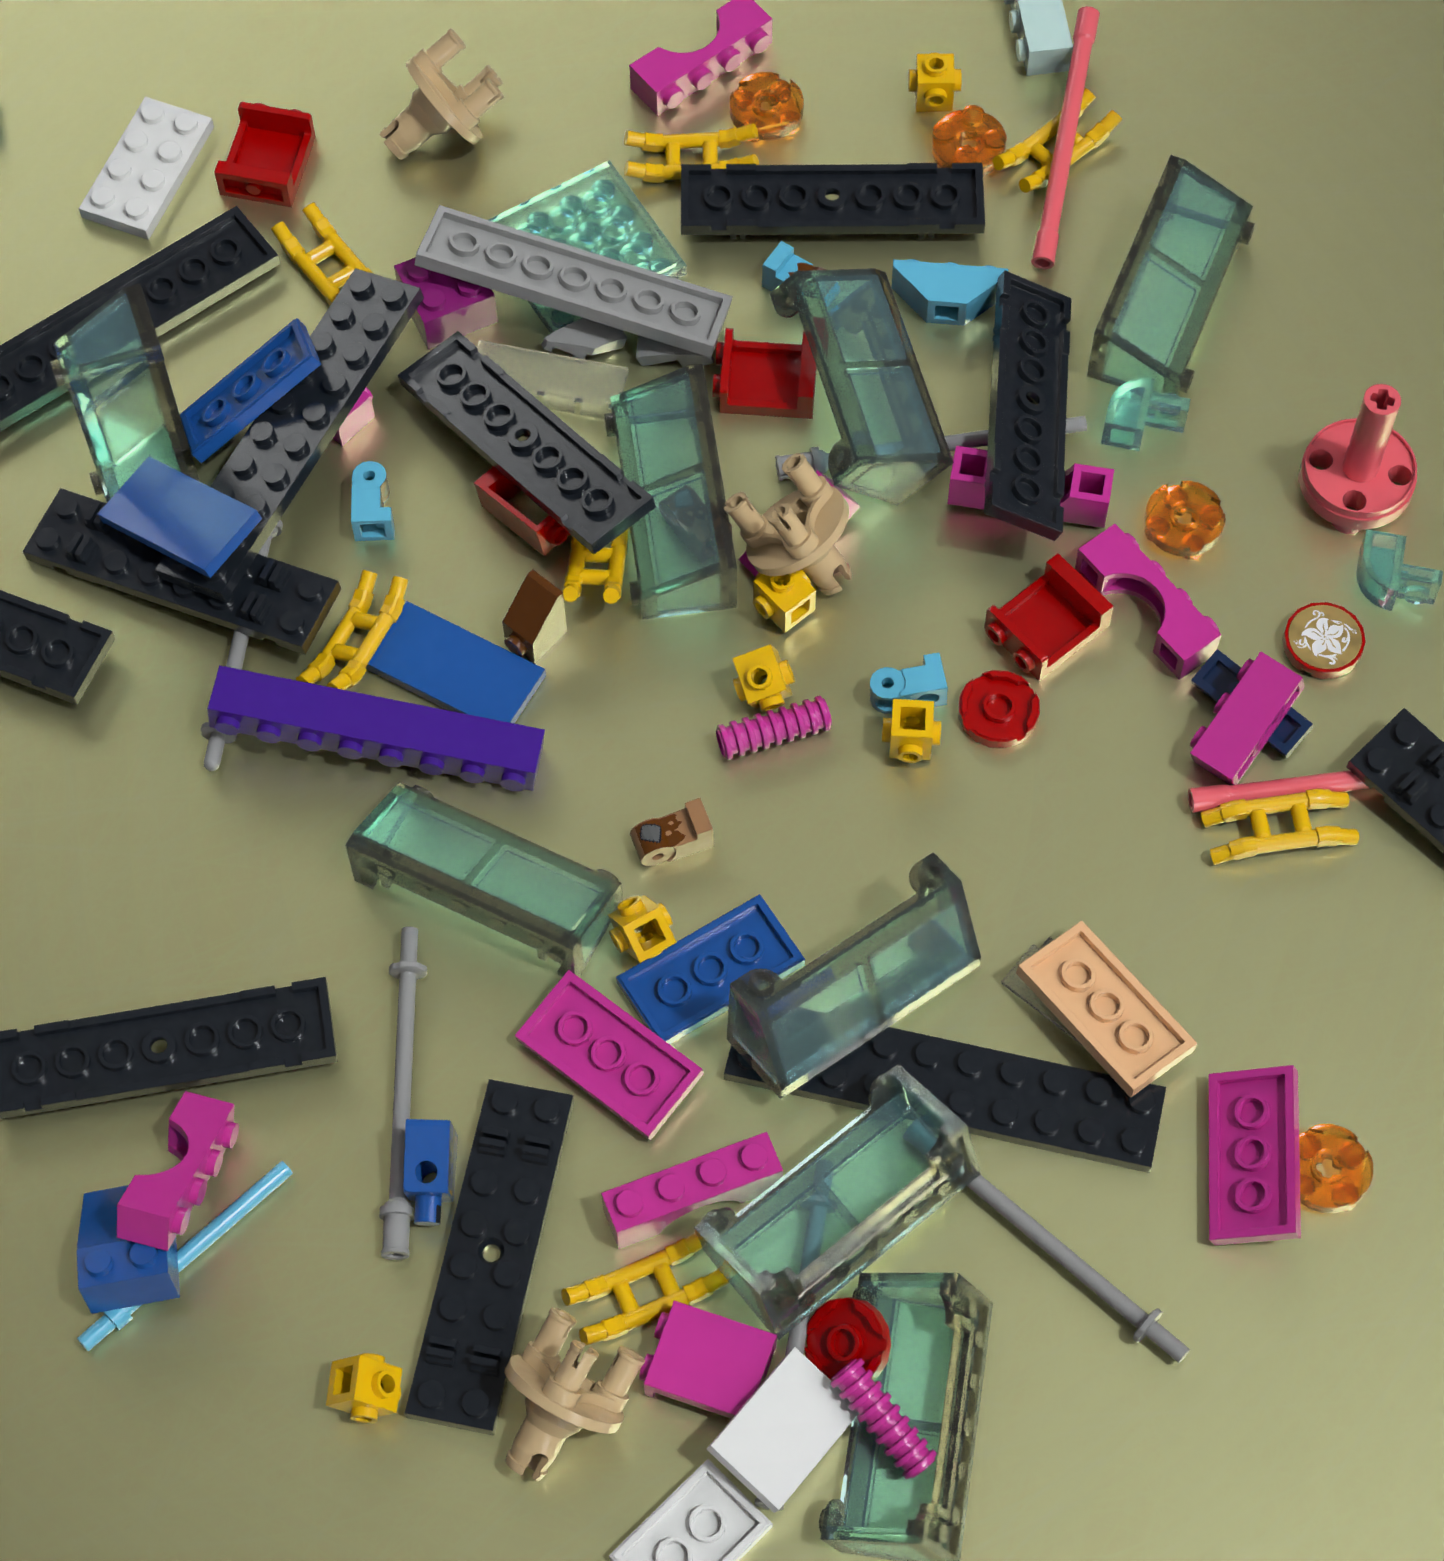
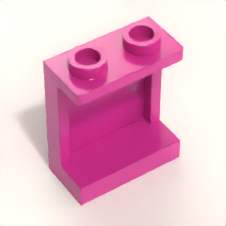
[639,1300,777,1420]

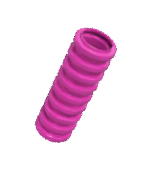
[716,695,832,760]
[830,1358,937,1480]

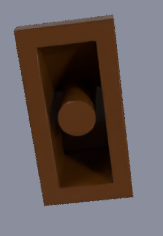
[502,569,567,664]

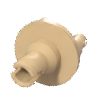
[379,28,504,160]
[724,453,852,595]
[505,1307,645,1481]

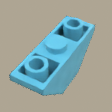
[891,259,1008,326]

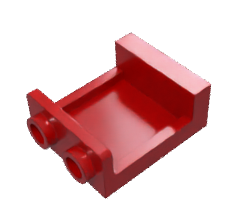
[214,102,316,208]
[712,328,819,419]
[984,553,1114,681]

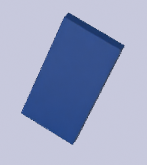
[179,318,321,463]
[98,457,262,578]
[366,601,546,724]
[616,894,805,1044]

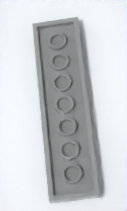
[414,205,733,358]

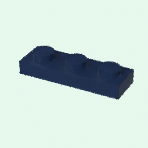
[1191,649,1314,758]

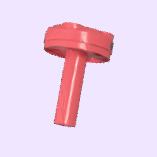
[1298,384,1417,534]

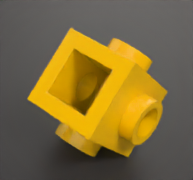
[908,53,962,112]
[753,569,816,633]
[732,644,795,712]
[882,699,941,763]
[608,895,677,963]
[326,1353,403,1423]

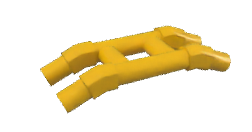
[992,88,1122,193]
[624,123,759,183]
[271,202,374,305]
[563,528,629,604]
[295,570,409,690]
[1201,789,1359,865]
[561,1228,731,1346]

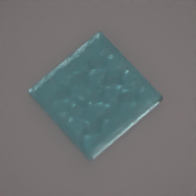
[489,160,687,334]

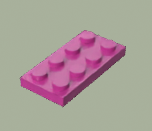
[515,970,704,1141]
[1209,1065,1301,1246]

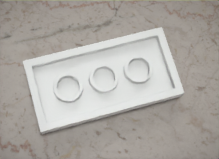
[79,96,214,240]

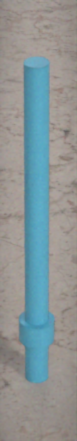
[77,1161,293,1352]

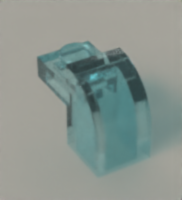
[1101,378,1191,451]
[1356,529,1443,611]

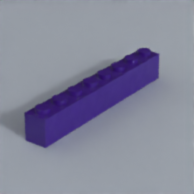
[207,665,545,791]

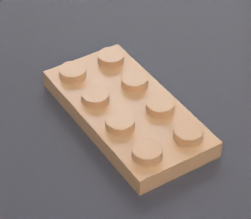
[1016,921,1197,1098]

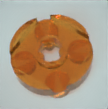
[730,72,804,142]
[932,105,1007,176]
[1144,481,1226,560]
[1299,1124,1373,1213]

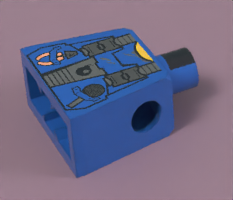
[403,1119,458,1226]

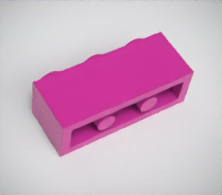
[1190,652,1305,785]

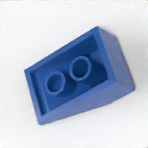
[77,1185,180,1314]

